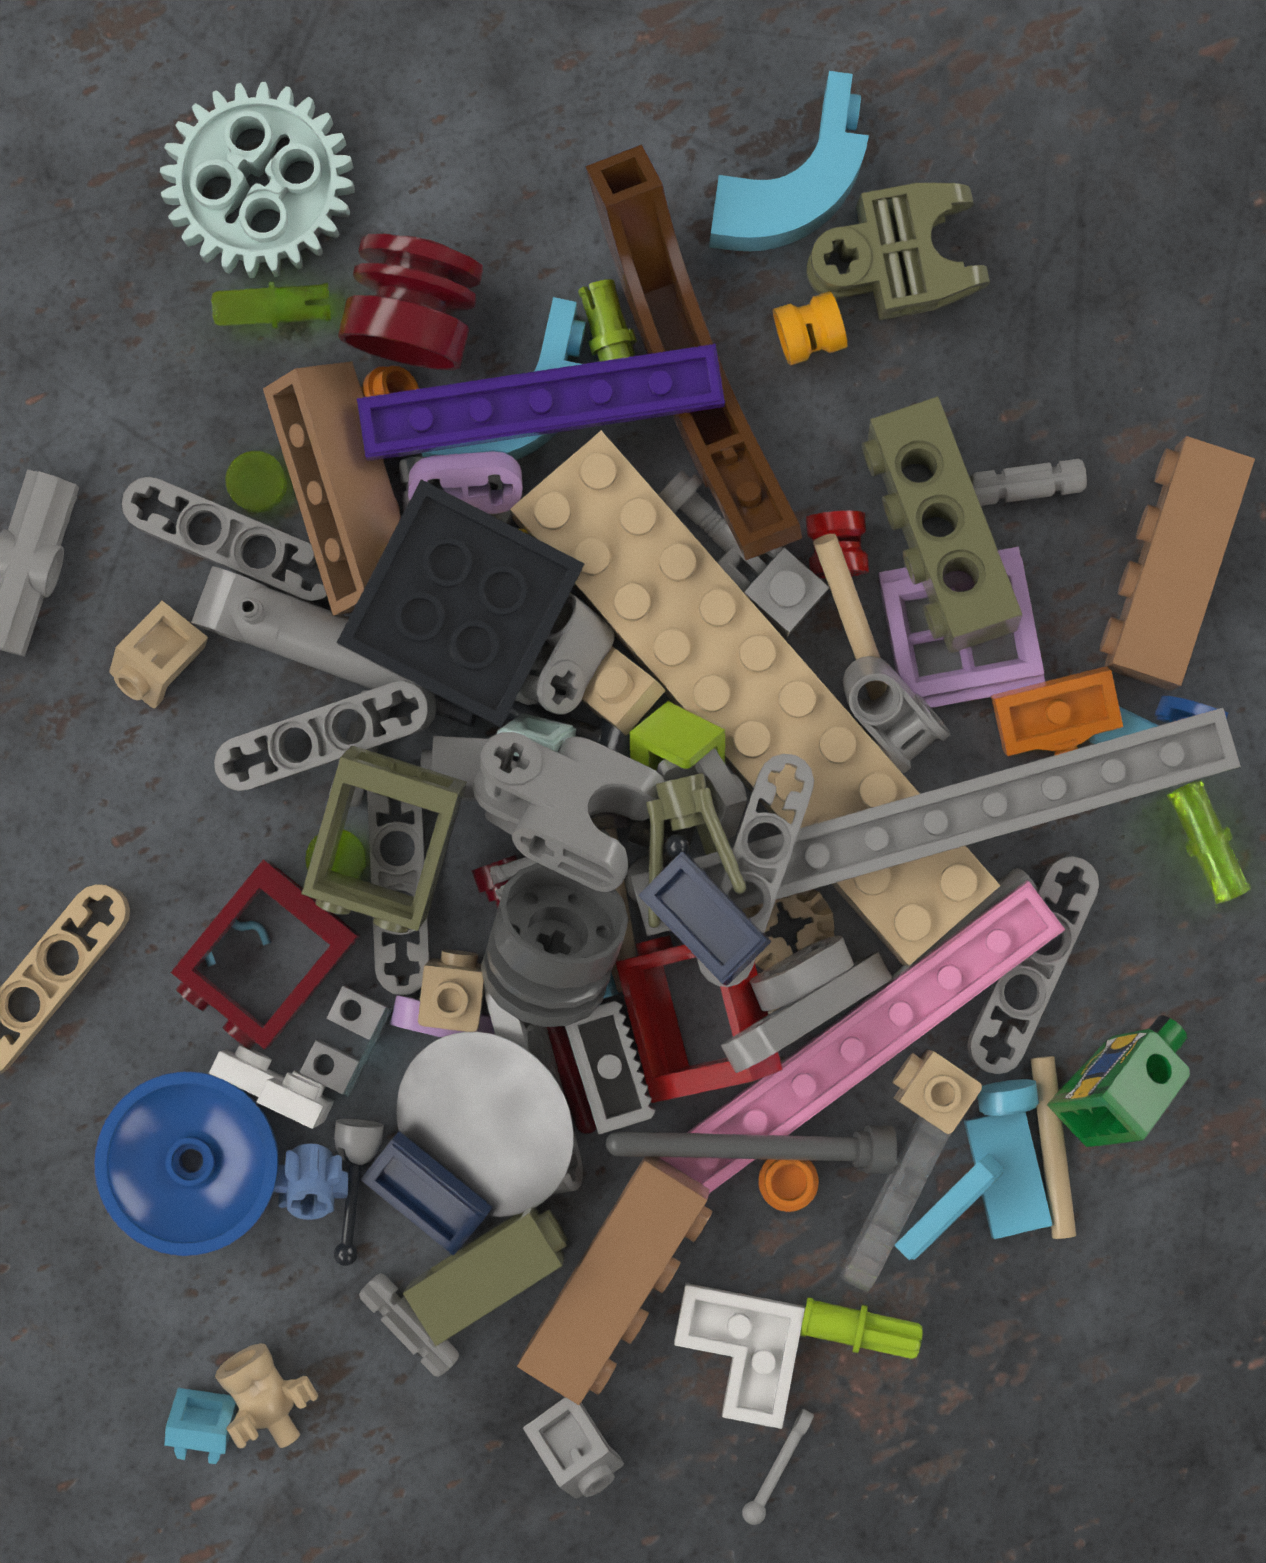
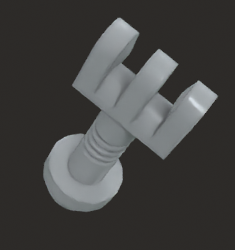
[658,470,783,592]

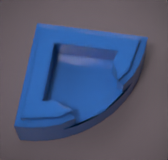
[1154,696,1228,723]

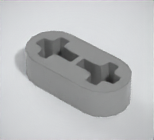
[749,935,854,1011]

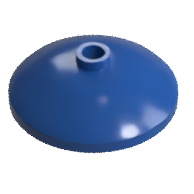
[94,1071,279,1256]

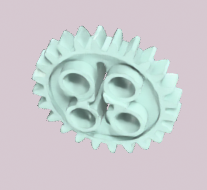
[160,82,355,278]

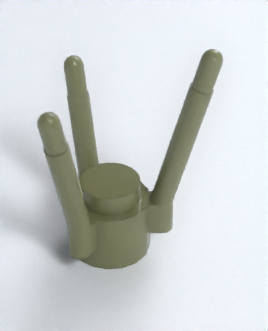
[646,773,746,928]

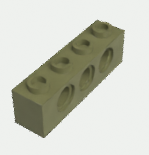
[862,396,1022,654]

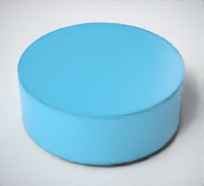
[977,1079,1039,1116]

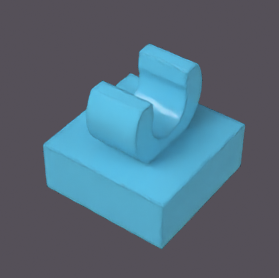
[164,1388,237,1464]

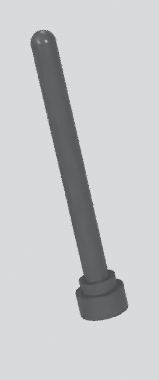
[606,1125,897,1174]

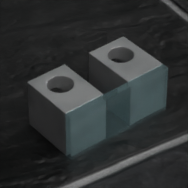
[299,986,393,1097]

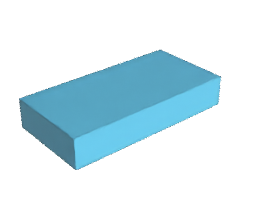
[964,1112,1053,1239]
[895,1154,1004,1260]

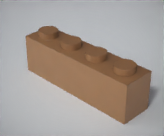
[263,361,401,616]
[1099,436,1255,691]
[517,1157,713,1405]

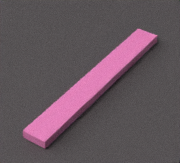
[659,880,1065,1193]

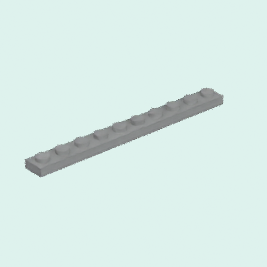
[630,708,1241,936]

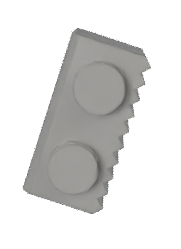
[565,1000,655,1134]

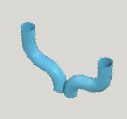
[205,920,271,967]

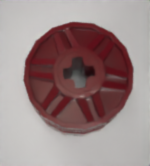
[338,234,483,371]

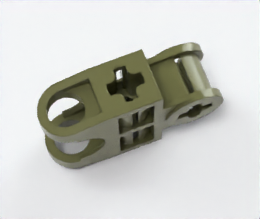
[806,183,990,321]

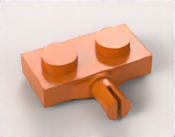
[991,666,1123,756]

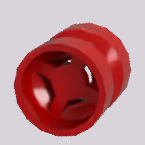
[806,511,869,579]

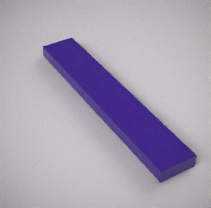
[357,344,725,461]

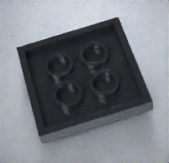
[336,479,585,728]

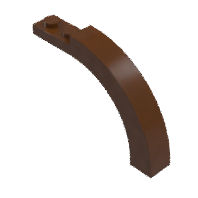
[585,144,802,561]

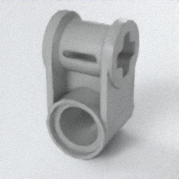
[515,593,614,714]
[842,656,951,773]

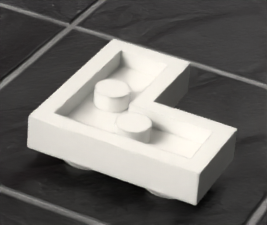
[209,1044,335,1129]
[674,1283,805,1429]

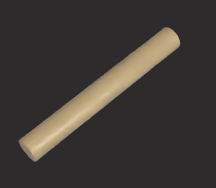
[813,534,887,700]
[1031,1056,1076,1239]

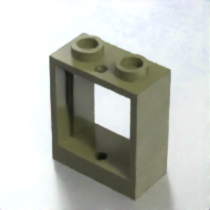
[302,746,467,933]
[403,1206,568,1346]

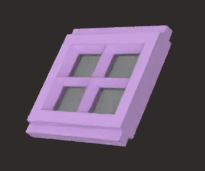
[878,547,1045,708]

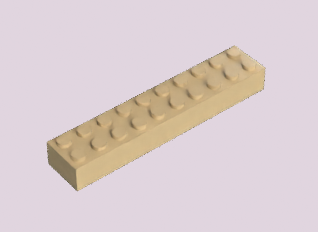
[510,431,1001,966]

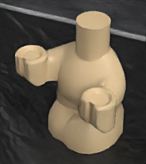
[215,1343,318,1448]

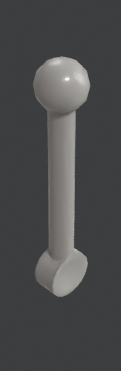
[742,1409,814,1525]

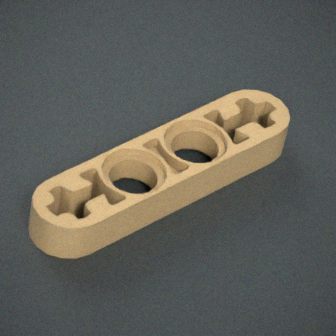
[0,884,130,1075]

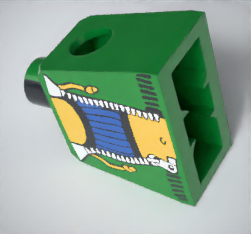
[1047,1015,1190,1147]

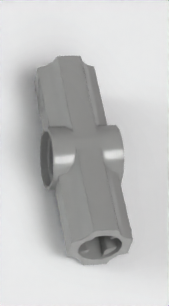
[0,469,79,657]

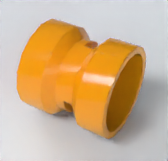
[773,291,848,366]

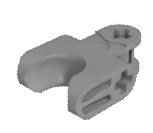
[473,732,665,892]

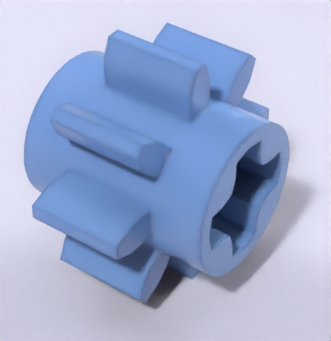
[274,1144,348,1220]

